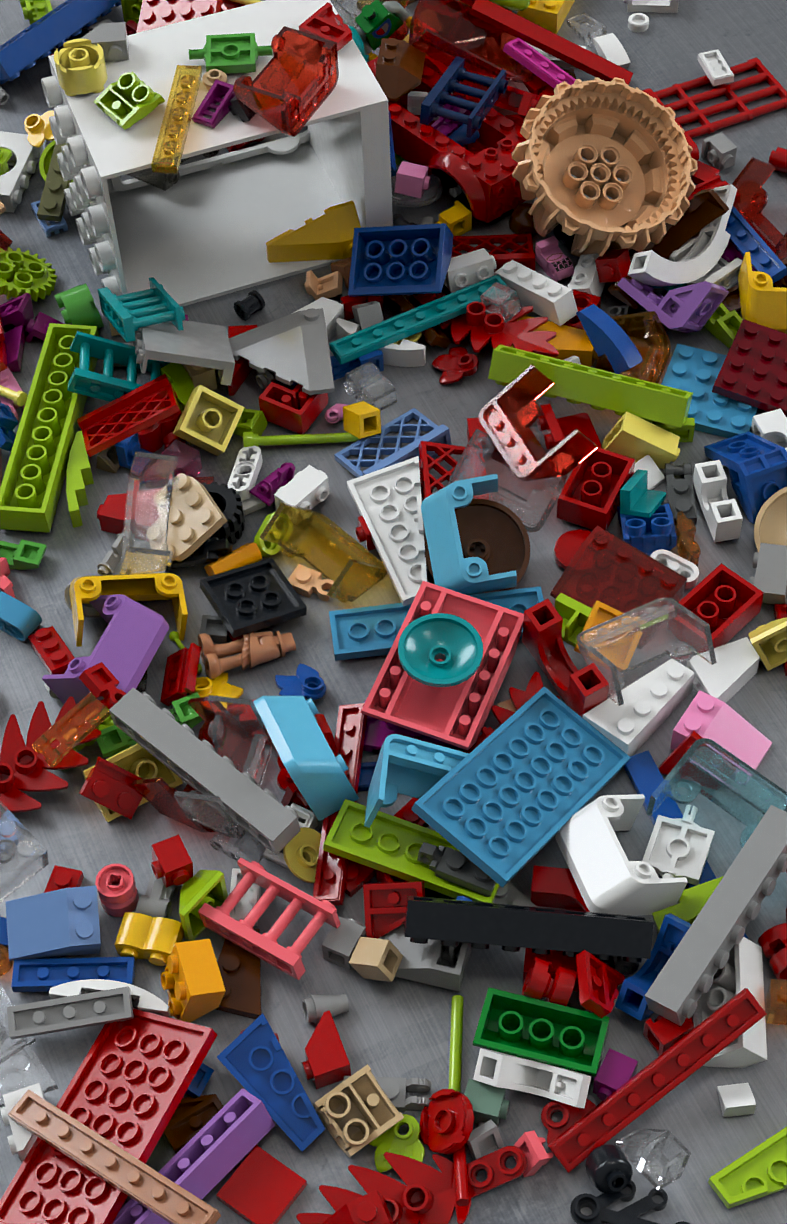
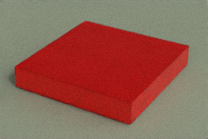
[216,1145,307,1224]

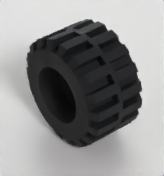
[201,482,245,545]

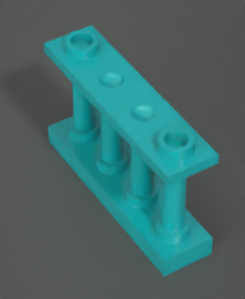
[98,277,185,342]
[67,331,170,402]

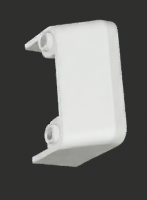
[555,794,688,916]

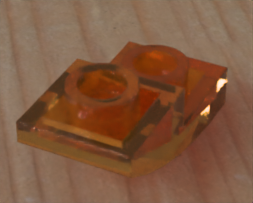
[675,511,701,567]

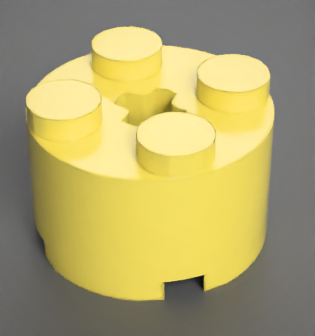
[54,39,107,96]

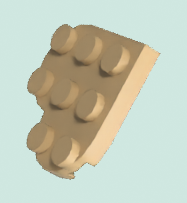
[148,473,228,562]

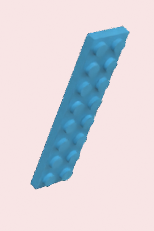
[329,586,544,661]

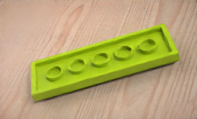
[323,799,500,903]

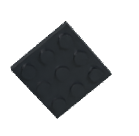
[200,558,307,638]

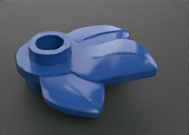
[275,663,326,700]

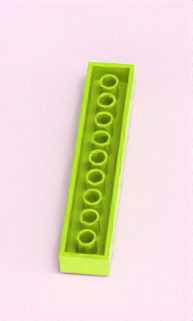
[0,323,99,533]

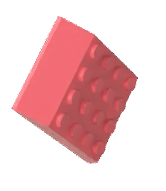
[361,581,524,750]

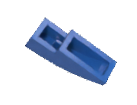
[576,304,644,374]

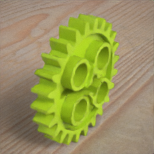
[0,247,57,302]

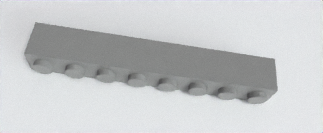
[109,687,300,855]
[645,805,787,1026]

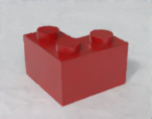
[258,382,329,434]

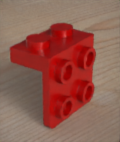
[537,403,602,462]

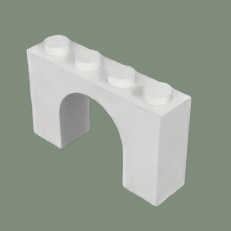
[0,131,43,213]

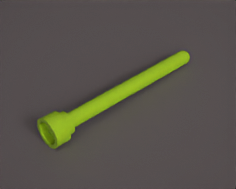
[243,431,360,447]

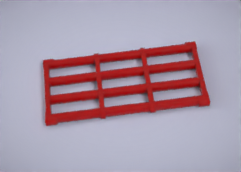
[654,57,787,139]

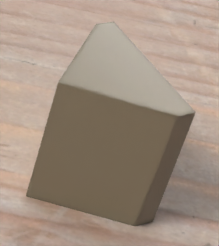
[96,444,120,473]

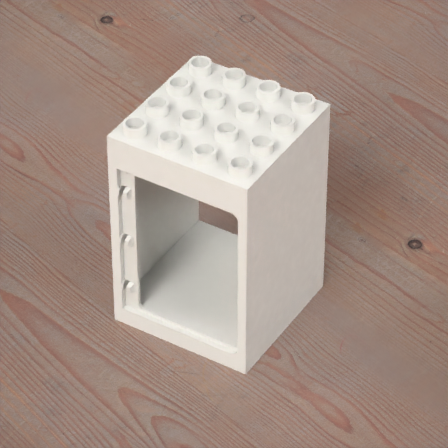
[41,0,393,307]

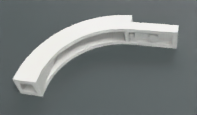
[627,184,737,287]

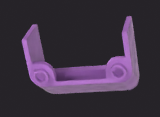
[42,594,169,707]

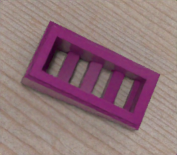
[192,79,239,128]

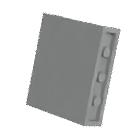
[133,320,235,386]

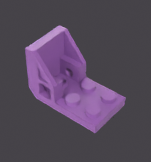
[617,277,729,333]

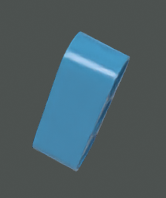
[0,590,42,641]

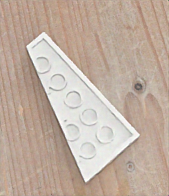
[347,456,427,606]

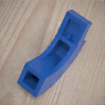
[615,913,692,1021]

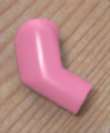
[325,403,348,424]

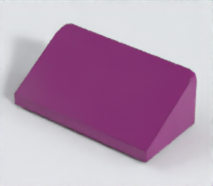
[3,326,26,372]

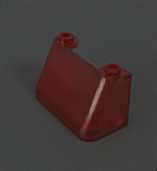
[233,26,339,137]

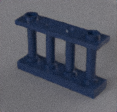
[420,56,508,138]

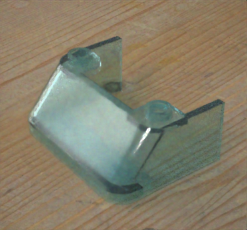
[646,738,787,848]

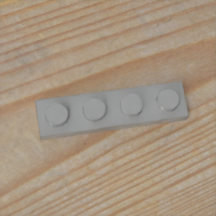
[7,987,134,1039]

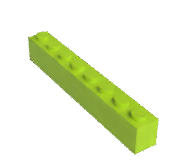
[488,344,693,429]

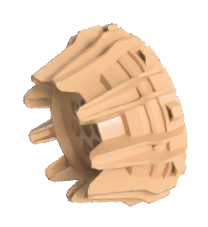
[512,77,698,257]

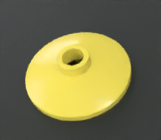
[283,827,321,883]

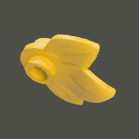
[24,110,54,148]
[188,673,244,709]

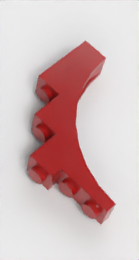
[460,80,542,116]

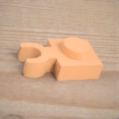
[288,564,336,601]

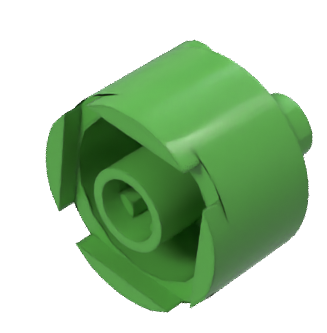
[54,283,104,330]

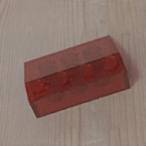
[550,525,687,650]

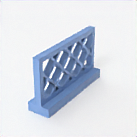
[334,408,452,478]

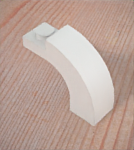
[473,1048,591,1108]

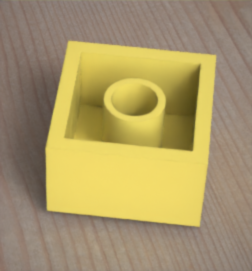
[173,385,245,456]

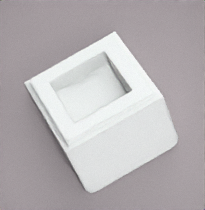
[634,455,665,490]
[717,1083,756,1117]

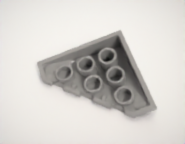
[229,308,335,395]

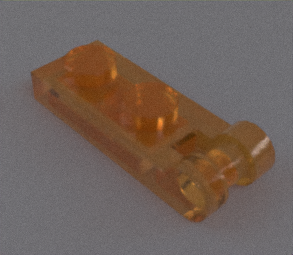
[32,692,111,767]

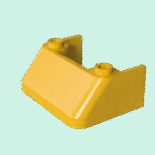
[738,252,787,334]
[69,573,188,647]

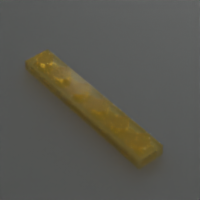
[151,65,202,174]

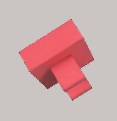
[513,1130,554,1177]

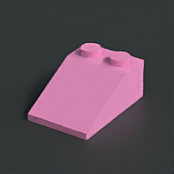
[670,690,772,786]

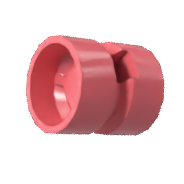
[95,863,139,917]

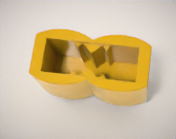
[114,912,184,966]

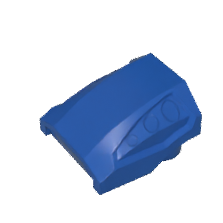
[617,503,677,557]

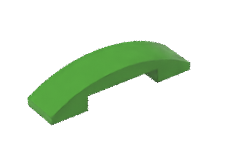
[0,539,47,570]
[96,692,208,757]

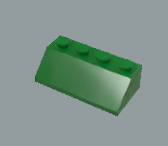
[473,987,610,1076]

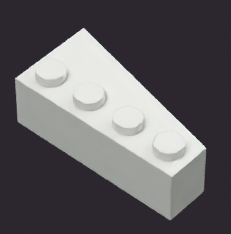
[582,658,695,756]

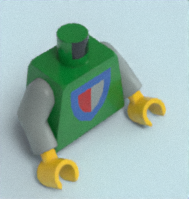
[355,0,422,61]

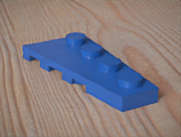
[217,1013,326,1152]

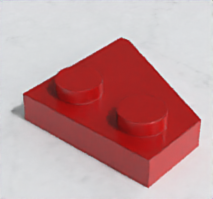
[363,881,425,939]

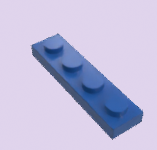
[11,956,136,992]

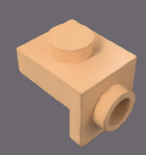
[304,270,343,300]

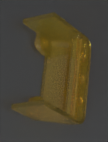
[260,502,387,603]

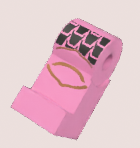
[535,236,574,282]

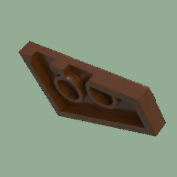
[215,928,262,1019]

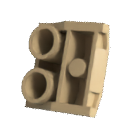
[313,1064,404,1158]

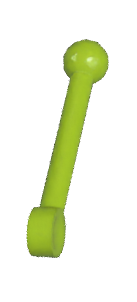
[169,631,202,674]

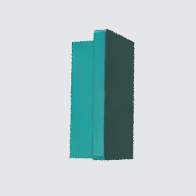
[620,469,666,518]

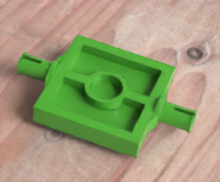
[189,33,273,73]

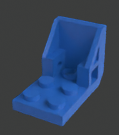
[704,431,787,524]

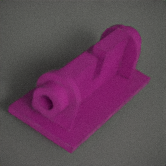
[249,462,295,506]

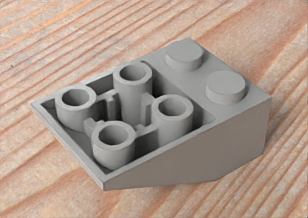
[381,923,472,992]

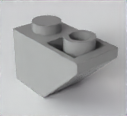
[80,22,129,62]

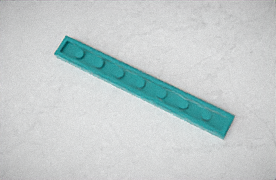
[329,274,510,364]

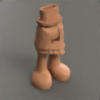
[198,631,296,679]

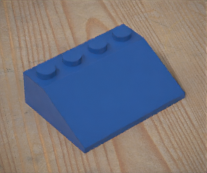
[348,223,454,297]

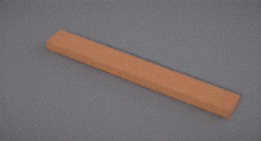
[8,1089,221,1224]

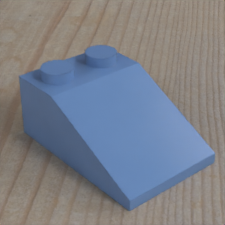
[5,886,101,961]

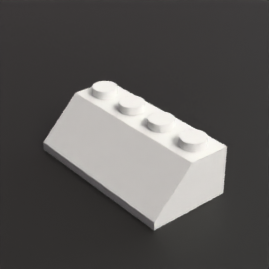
[693,937,767,1068]

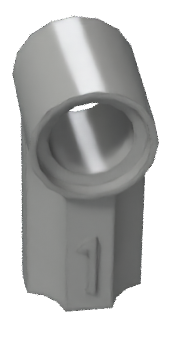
[136,872,176,919]

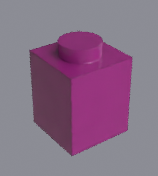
[593,1048,638,1101]

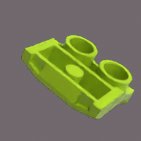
[93,71,165,130]

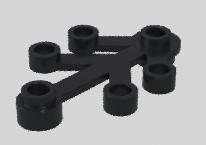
[570,1181,690,1224]

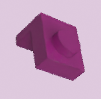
[24,311,64,343]

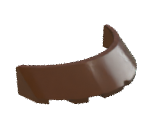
[607,188,729,310]

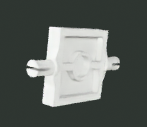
[642,805,715,885]

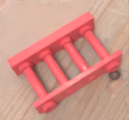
[198,857,340,980]

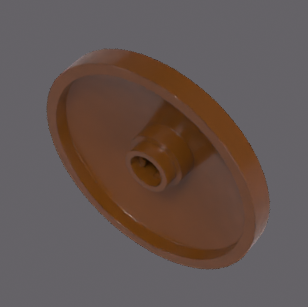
[424,499,530,594]

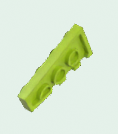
[708,1127,787,1209]

